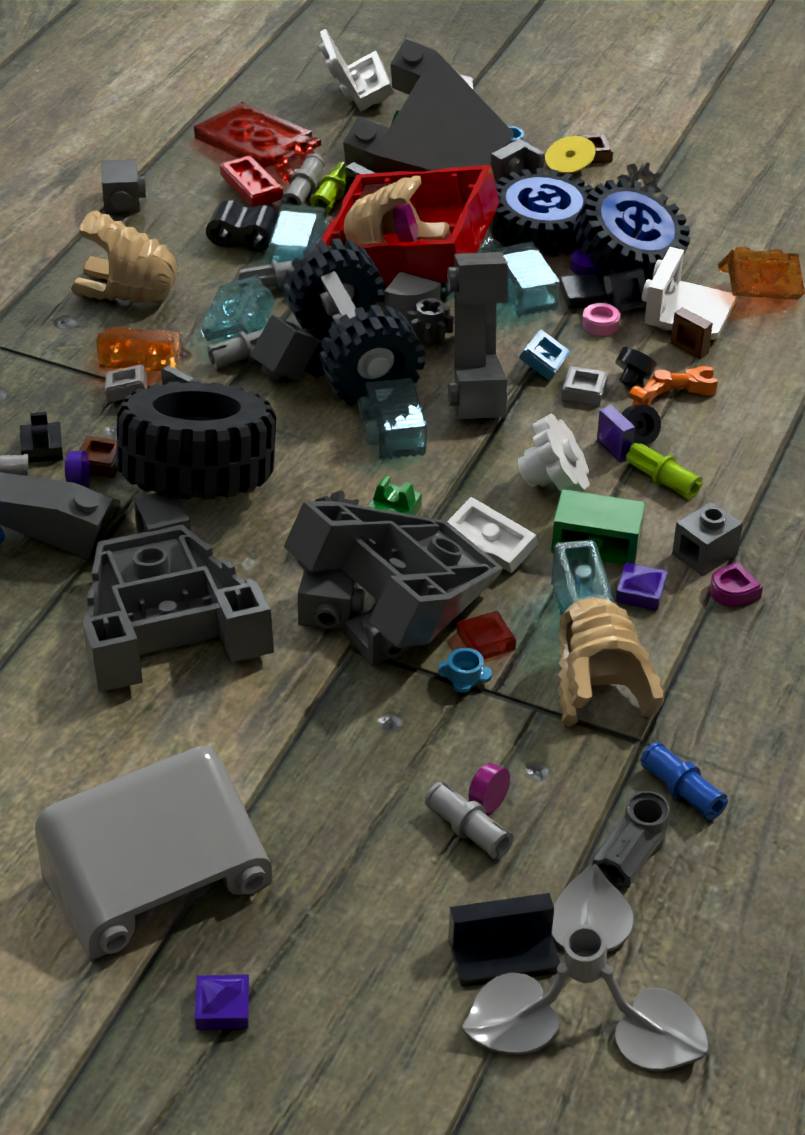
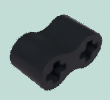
[206,200,281,252]

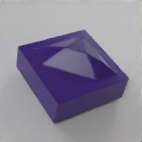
[596,405,635,462]
[616,563,668,610]
[195,975,249,1030]

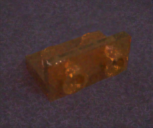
[718,247,805,300]
[96,327,182,371]

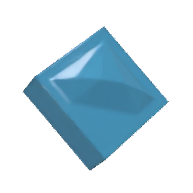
[518,329,571,380]

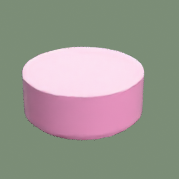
[582,303,620,336]

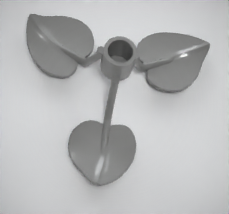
[463,864,708,1072]

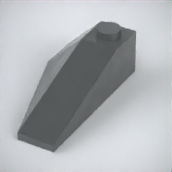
[0,472,121,560]

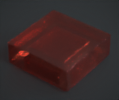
[457,611,516,659]

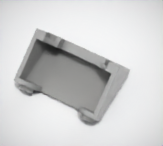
[35,746,272,961]

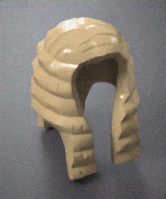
[344,176,450,245]
[71,210,178,304]
[557,597,664,727]

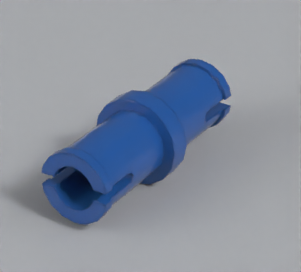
[640,742,728,820]

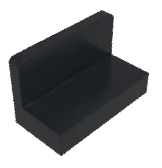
[448,893,560,987]

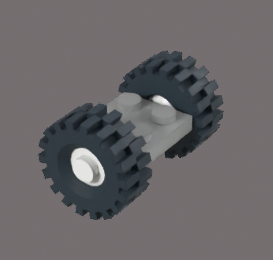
[283,239,425,409]

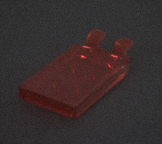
[193,102,322,182]

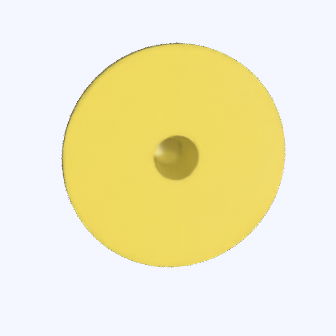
[545,136,596,173]

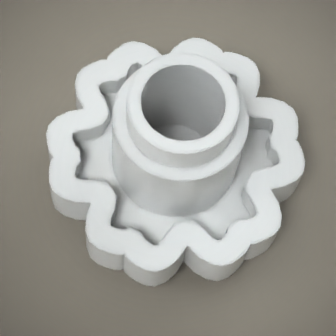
[518,414,590,492]

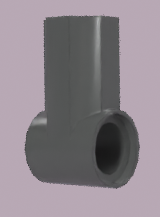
[592,791,670,889]

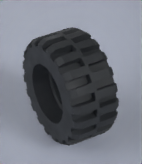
[116,381,276,500]

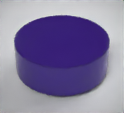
[570,248,605,277]
[65,450,91,488]

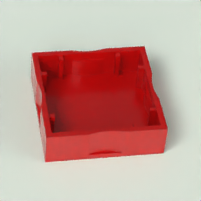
[315,165,500,286]

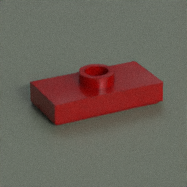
[220,155,283,208]

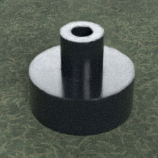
[615,347,657,387]
[622,405,661,445]

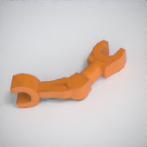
[628,366,718,406]

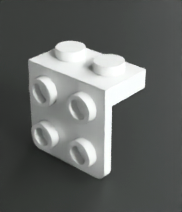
[319,29,395,112]
[642,247,736,340]

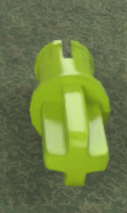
[310,162,347,215]
[626,443,703,500]

